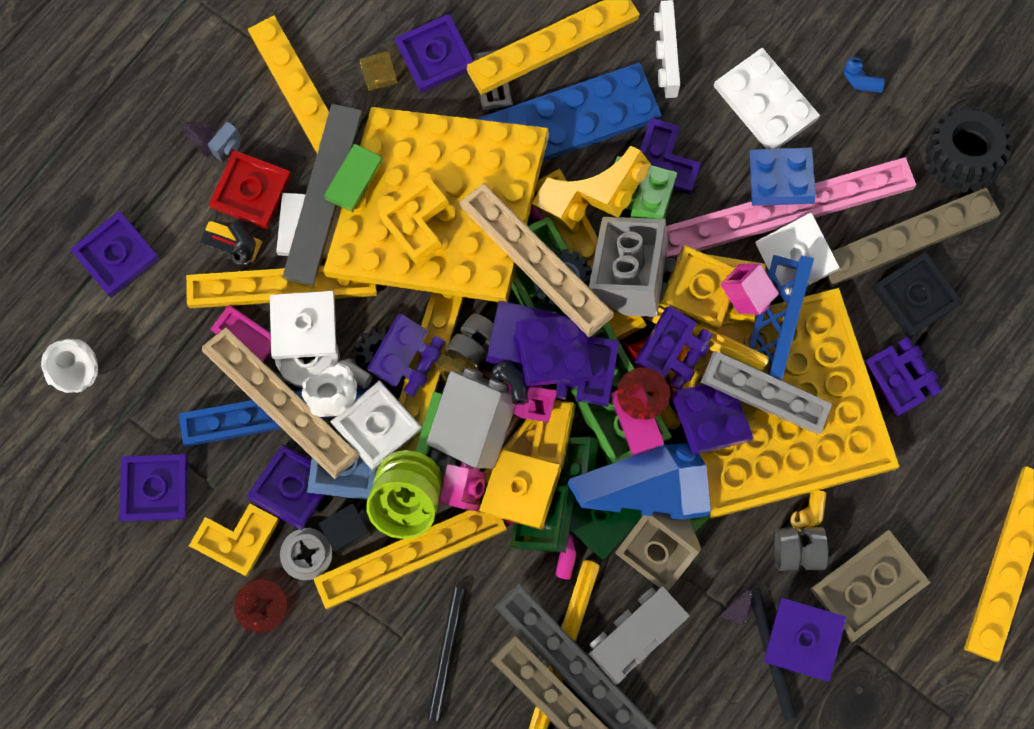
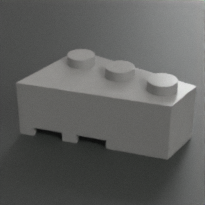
[588,586,690,685]

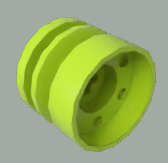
[366,450,444,539]

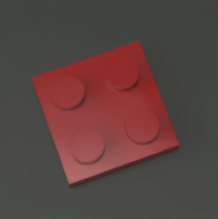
[209,150,292,230]

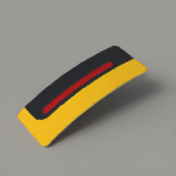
[200,221,262,263]

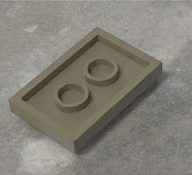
[810,530,930,642]

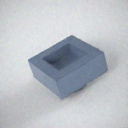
[208,122,242,162]

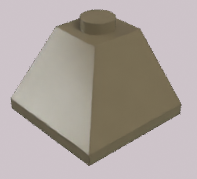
[615,512,701,591]

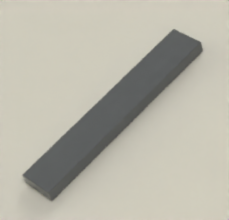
[282,104,362,286]
[494,583,657,729]

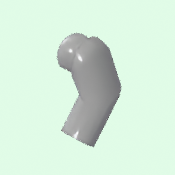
[338,358,373,389]

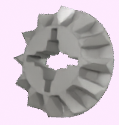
[280,528,333,581]

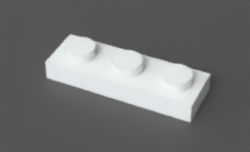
[654,0,680,98]

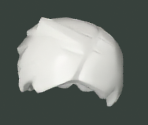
[41,338,98,393]
[302,363,357,417]

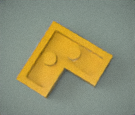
[378,178,449,264]
[189,504,280,577]

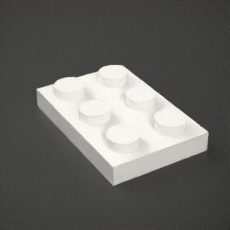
[714,48,820,149]

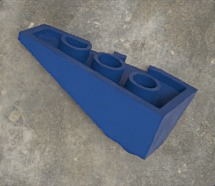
[568,442,711,520]

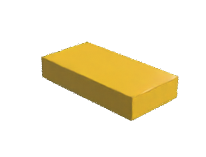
[530,400,576,468]

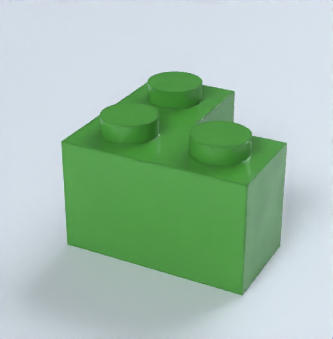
[615,156,677,219]

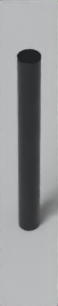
[427,587,466,721]
[747,587,797,720]

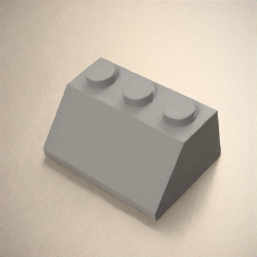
[589,217,668,317]

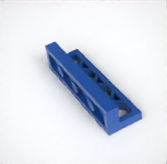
[748,255,814,380]

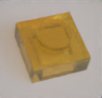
[359,51,397,91]
[435,354,471,382]

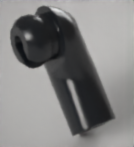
[228,219,256,266]
[492,361,529,405]

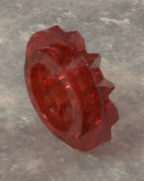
[617,368,670,421]
[234,580,288,633]

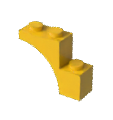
[531,146,651,230]

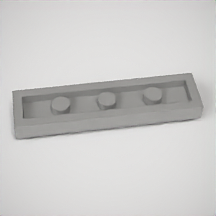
[701,351,832,434]

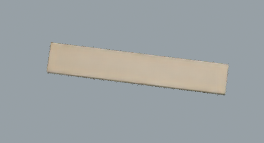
[460,183,614,337]
[202,328,359,479]

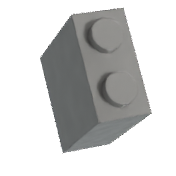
[426,368,516,469]

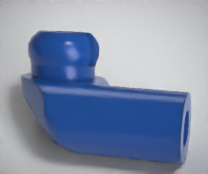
[843,57,884,93]

